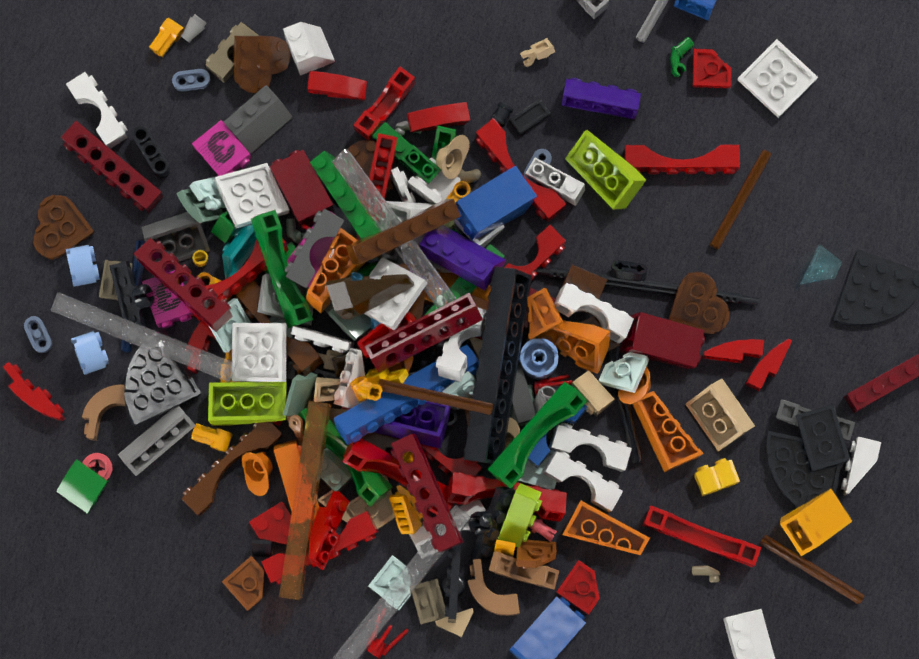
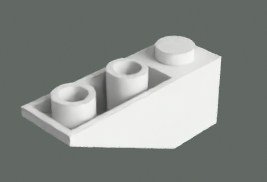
[525,158,585,206]
[334,348,365,409]
[841,437,881,496]

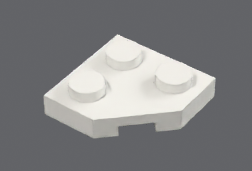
[391,167,416,203]

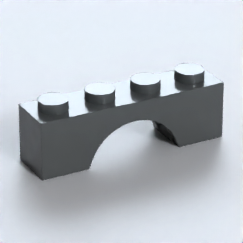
[284,209,344,288]

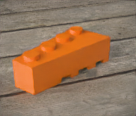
[306,228,365,313]
[632,391,703,472]
[274,439,320,524]
[562,500,650,555]

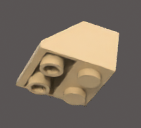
[571,371,614,416]

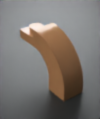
[82,385,125,441]
[489,551,559,590]
[468,559,520,616]

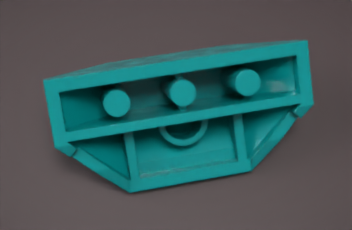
[222,224,257,279]

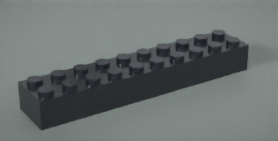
[463,267,532,465]

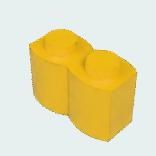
[694,458,740,496]

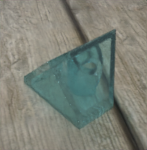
[800,245,842,284]

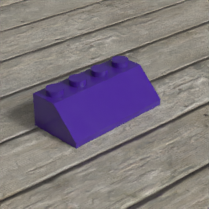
[561,78,641,120]
[419,225,506,291]
[375,401,451,448]

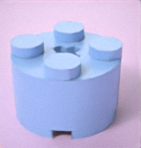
[66,245,100,287]
[71,331,109,375]
[519,338,559,380]

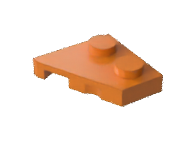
[528,288,563,340]

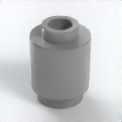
[533,386,556,412]

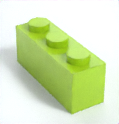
[498,483,542,548]

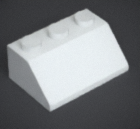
[723,609,775,659]

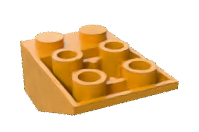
[780,489,852,556]

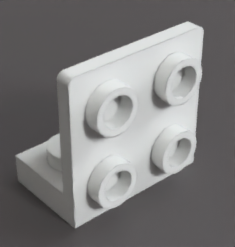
[408,158,461,204]

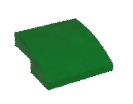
[56,459,109,514]

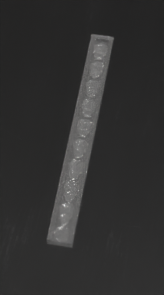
[332,149,456,308]
[51,293,237,382]
[333,505,472,659]

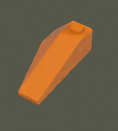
[537,321,610,373]

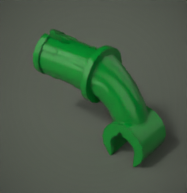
[671,37,694,78]

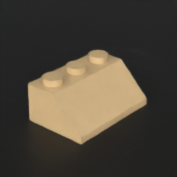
[686,379,755,451]

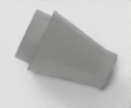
[181,14,207,43]

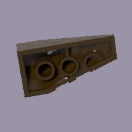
[326,274,414,320]

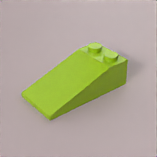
[565,130,646,210]
[208,382,287,426]

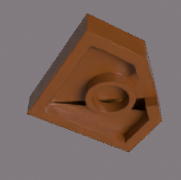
[516,540,556,569]
[222,556,265,611]

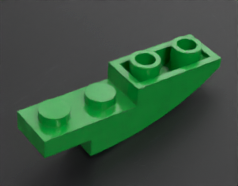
[372,122,441,184]

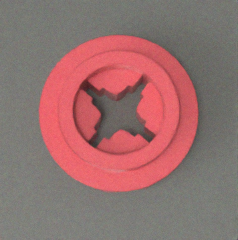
[83,453,113,480]

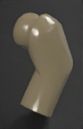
[457,168,481,183]
[692,565,720,583]

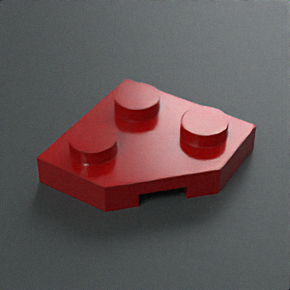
[693,49,731,88]
[249,502,303,545]
[556,560,600,615]

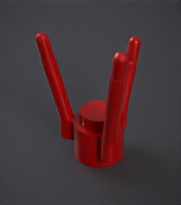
[535,374,573,396]
[367,608,408,658]

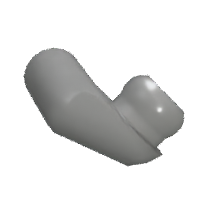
[395,120,422,136]

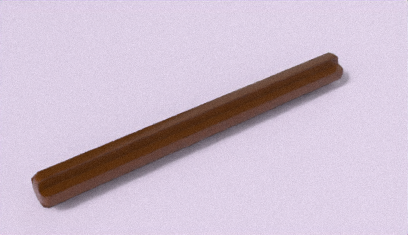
[710,150,771,250]
[378,379,493,415]
[760,535,864,604]

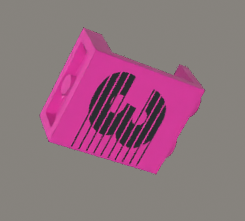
[192,120,252,176]
[142,270,194,328]

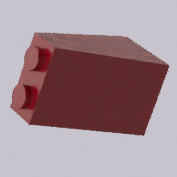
[269,150,335,230]
[620,312,705,369]

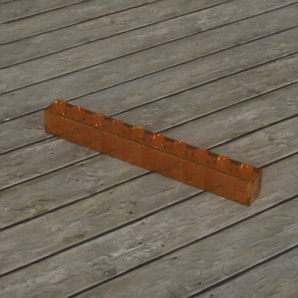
[279,401,331,600]

